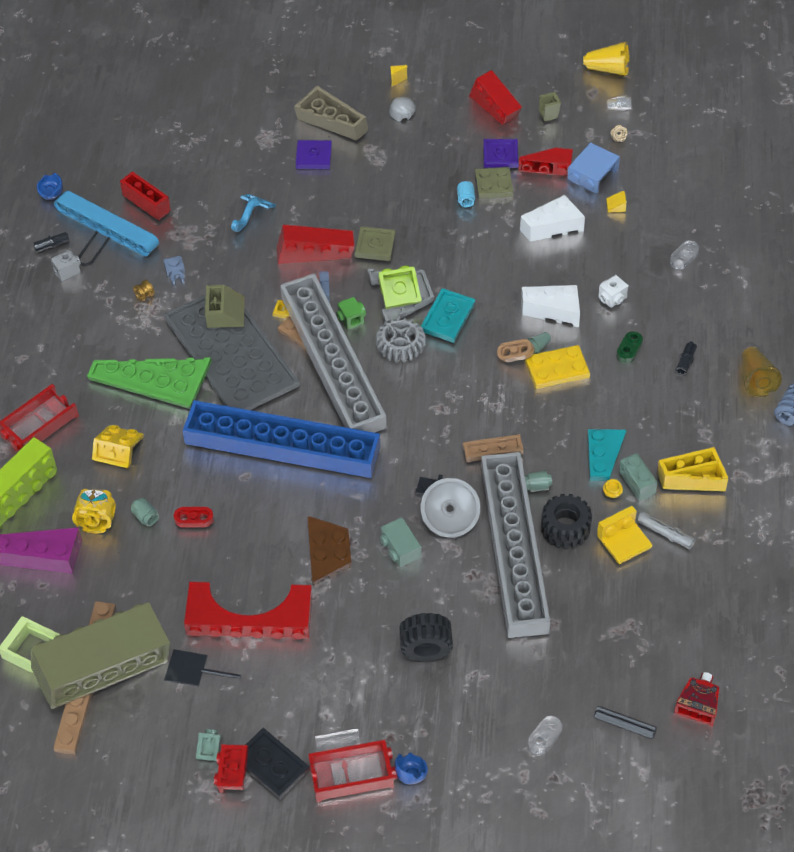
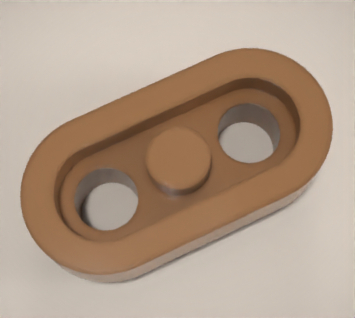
[497,339,534,362]

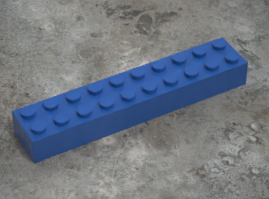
[183,400,381,478]

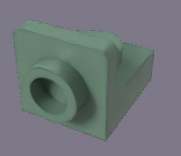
[196,729,223,761]

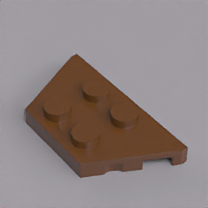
[308,516,352,586]

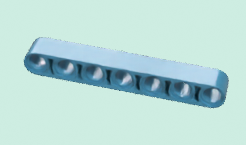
[54,191,159,256]

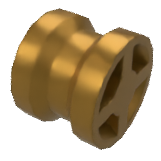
[133,279,155,302]

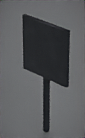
[164,649,241,687]

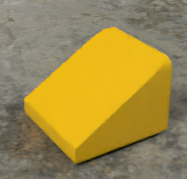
[390,65,407,86]
[606,191,626,213]

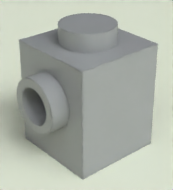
[51,250,81,282]

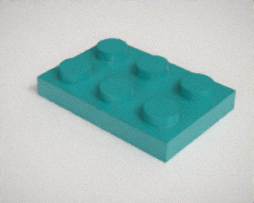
[420,288,475,343]

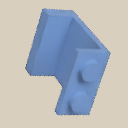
[567,142,620,193]

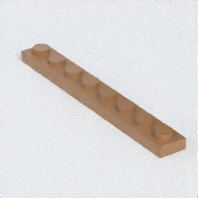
[53,601,116,755]

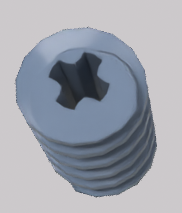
[774,384,794,426]

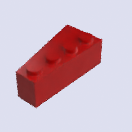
[276,224,355,264]

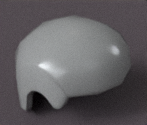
[389,97,416,122]

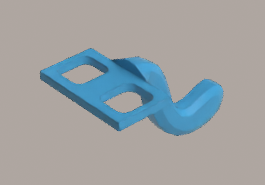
[231,194,276,232]

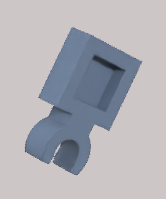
[163,256,185,285]

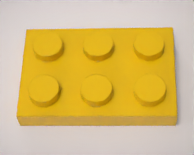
[525,345,590,389]

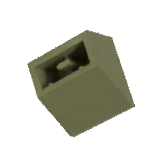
[205,285,245,328]

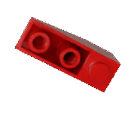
[519,148,573,176]

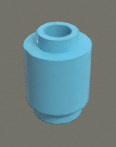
[457,181,475,208]

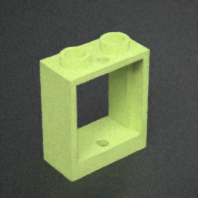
[0,616,60,674]

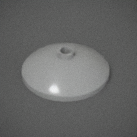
[421,478,480,538]

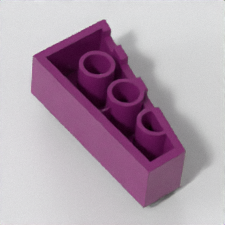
[0,527,82,574]

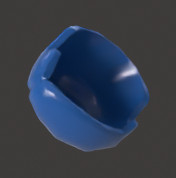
[36,173,63,200]
[395,752,428,784]

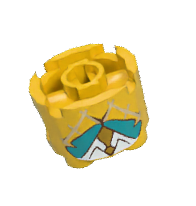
[72,489,116,534]

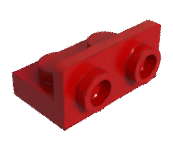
[214,744,249,793]

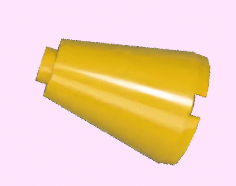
[583,42,629,76]

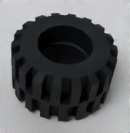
[541,494,592,548]
[399,613,453,661]

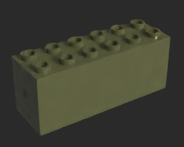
[31,602,170,709]

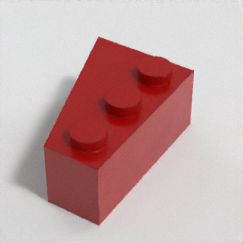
[469,70,522,125]

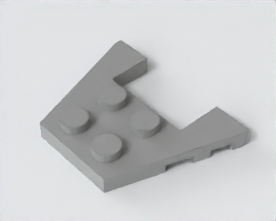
[367,269,434,323]

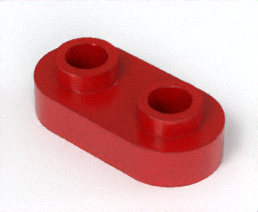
[173,507,214,528]

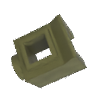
[539,92,561,121]

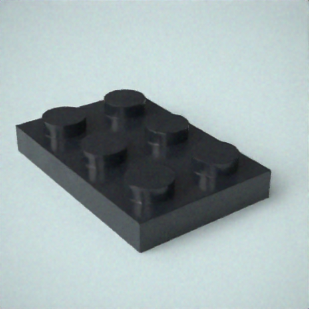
[245,728,310,800]

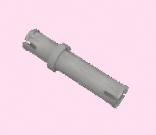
[637,511,696,550]

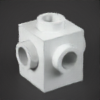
[598,275,628,308]

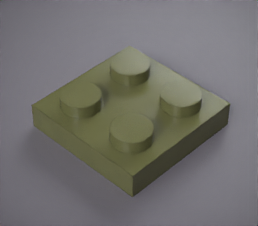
[475,167,513,199]
[355,227,396,261]

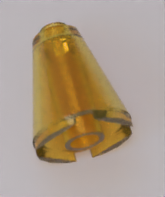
[742,347,782,397]

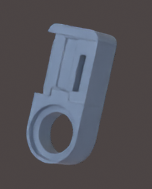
[319,271,330,303]

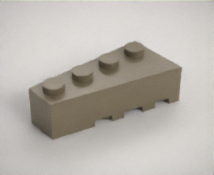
[294,86,368,140]

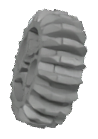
[376,317,426,363]

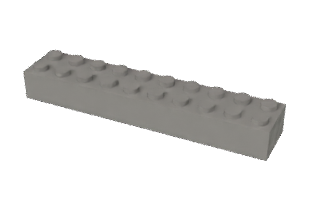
[280,273,386,433]
[481,452,550,638]

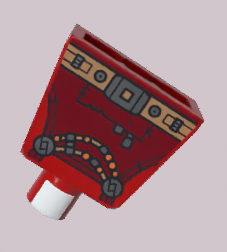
[674,672,719,726]

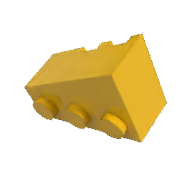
[656,447,728,491]

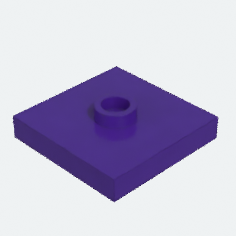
[483,139,518,168]
[296,140,332,169]

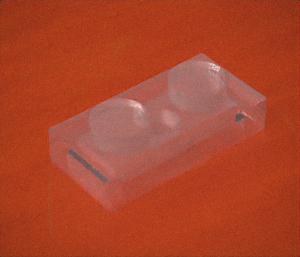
[315,729,361,752]

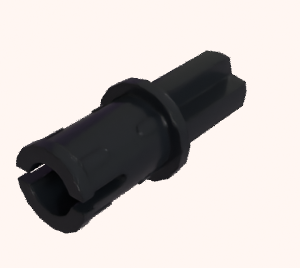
[33,232,69,253]
[675,341,697,375]

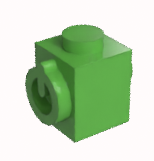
[336,297,366,330]

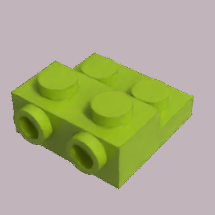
[378,265,422,309]

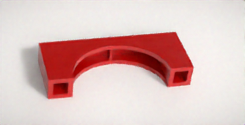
[184,582,313,639]

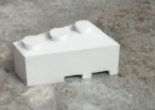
[520,195,585,242]
[521,285,580,327]

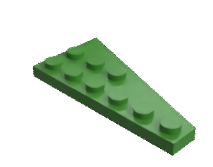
[87,357,212,409]

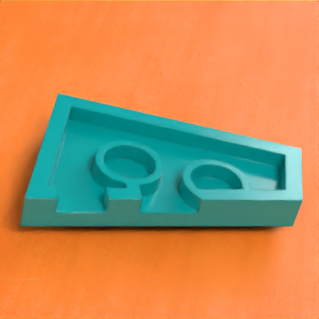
[588,429,627,481]

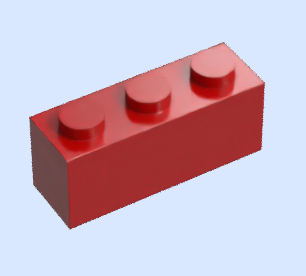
[120,171,171,221]

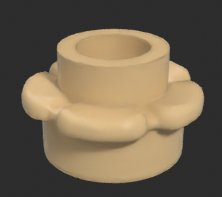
[611,125,628,142]

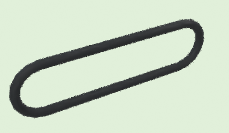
[78,231,110,266]

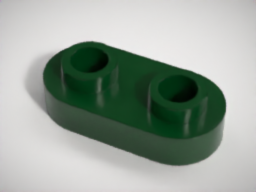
[616,331,643,363]

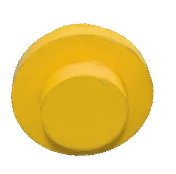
[603,479,623,498]

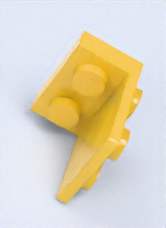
[92,425,144,468]
[597,506,652,564]

